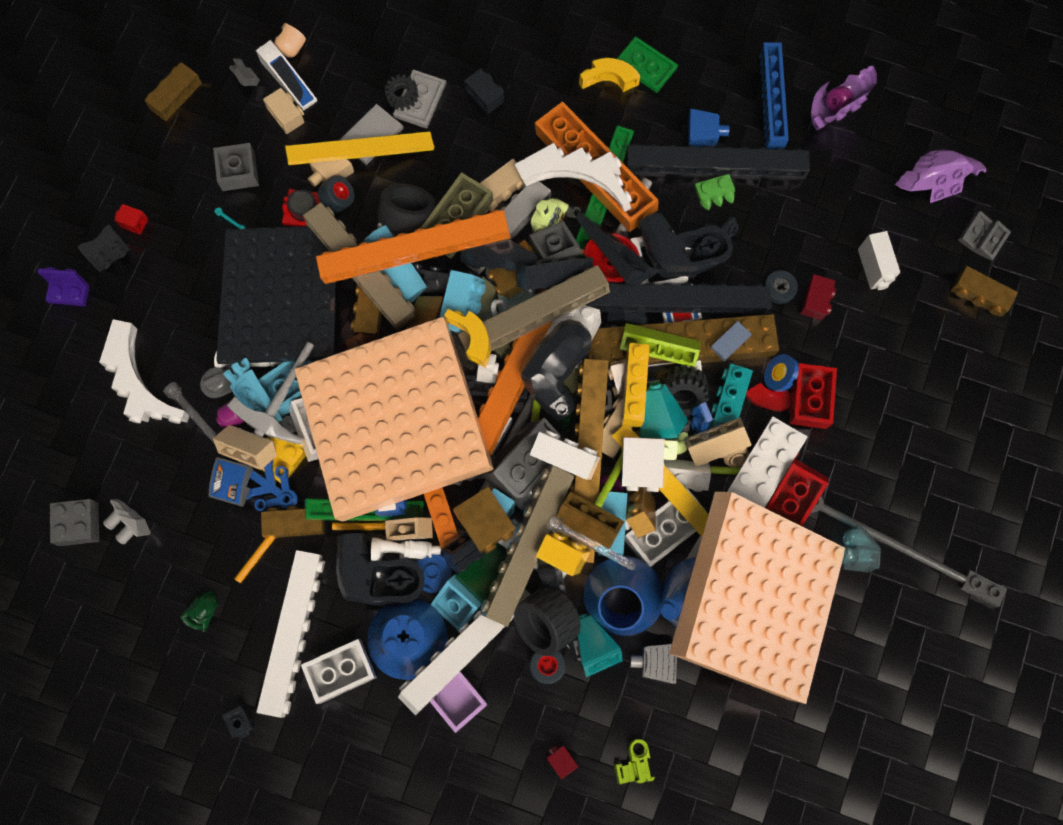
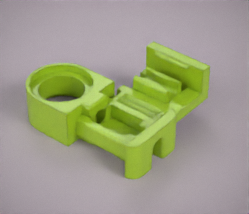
[614,739,655,784]

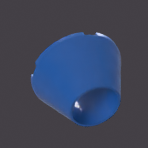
[584,556,663,636]

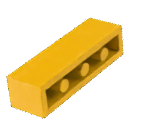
[621,343,649,427]

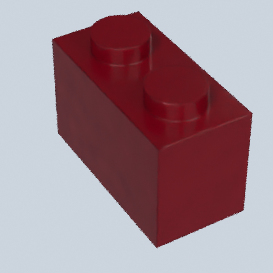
[800,274,836,320]

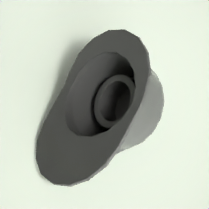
[200,364,241,398]

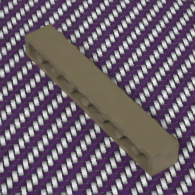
[303,203,415,331]
[458,265,610,351]
[481,466,574,627]

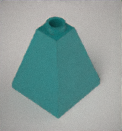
[639,382,688,439]
[578,614,623,677]

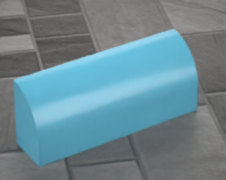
[363,225,427,303]

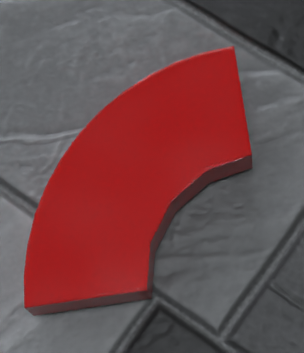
[746,383,791,412]

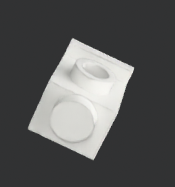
[476,354,499,384]

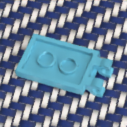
[223,358,283,423]

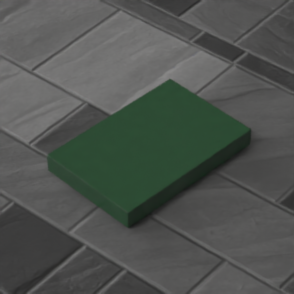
[455,543,508,603]

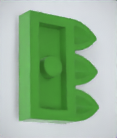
[694,174,735,210]

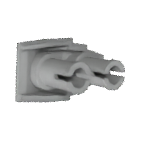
[103,499,151,544]

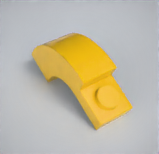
[579,58,640,92]
[444,309,491,368]

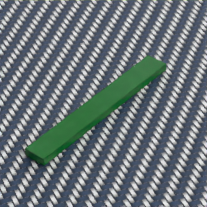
[576,126,634,249]

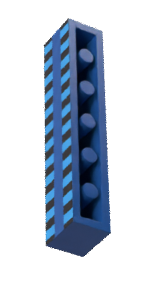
[759,43,789,150]

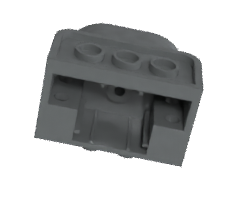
[476,418,570,513]

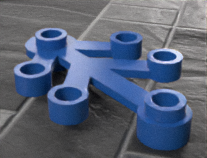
[236,460,298,511]

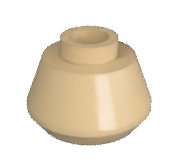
[724,448,750,467]

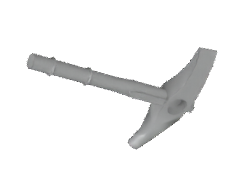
[227,342,314,445]

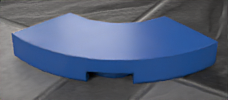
[691,402,713,435]

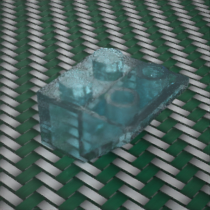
[842,525,881,573]

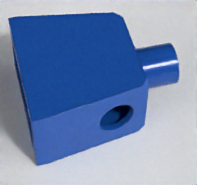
[688,109,729,147]

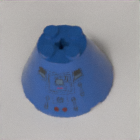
[367,599,448,680]

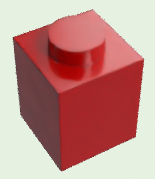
[114,204,148,235]

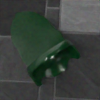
[180,591,218,632]

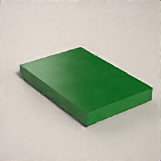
[617,36,678,93]

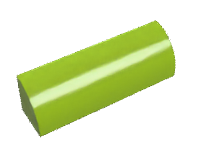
[620,323,701,367]

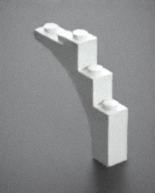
[515,143,632,212]
[100,320,189,424]

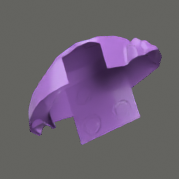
[811,66,877,130]
[895,149,986,203]

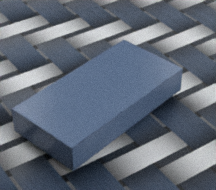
[710,321,752,361]

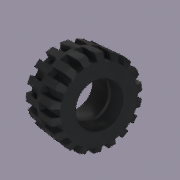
[660,365,709,417]

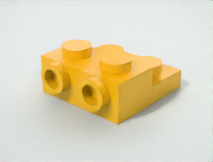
[262,436,306,483]

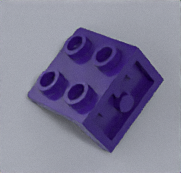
[37,267,90,306]

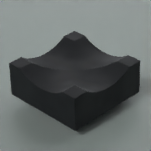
[78,225,130,272]

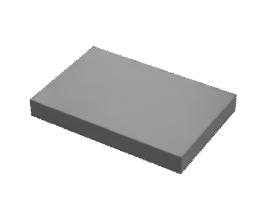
[393,70,446,129]
[340,104,403,165]

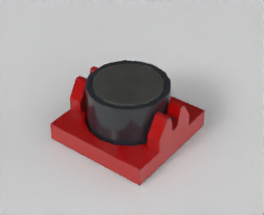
[282,189,321,227]

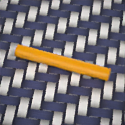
[332,522,386,530]
[234,535,275,583]

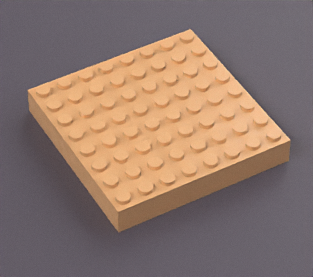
[295,317,494,522]
[669,492,845,704]

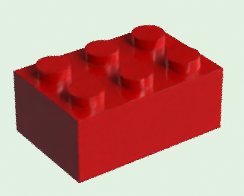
[789,363,837,429]
[765,459,829,526]

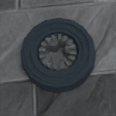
[764,270,798,304]

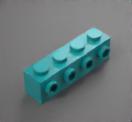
[709,364,753,429]

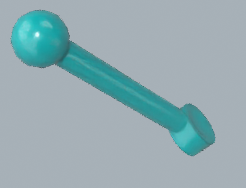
[215,208,246,229]

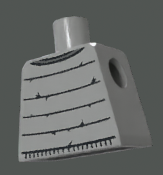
[630,644,677,684]

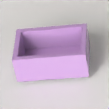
[430,671,488,733]

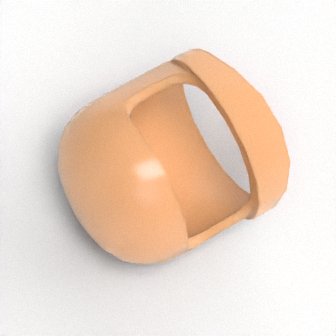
[274,23,306,58]

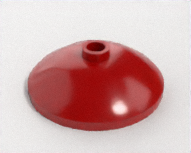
[584,233,640,283]

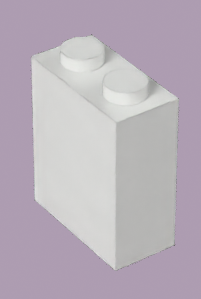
[858,231,900,290]
[622,438,665,492]

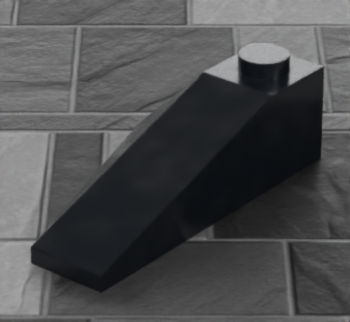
[460,239,538,272]

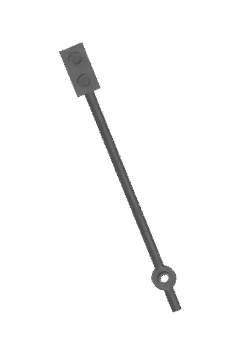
[811,497,1007,607]

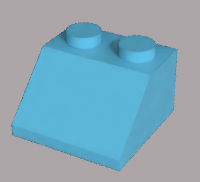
[430,572,482,631]

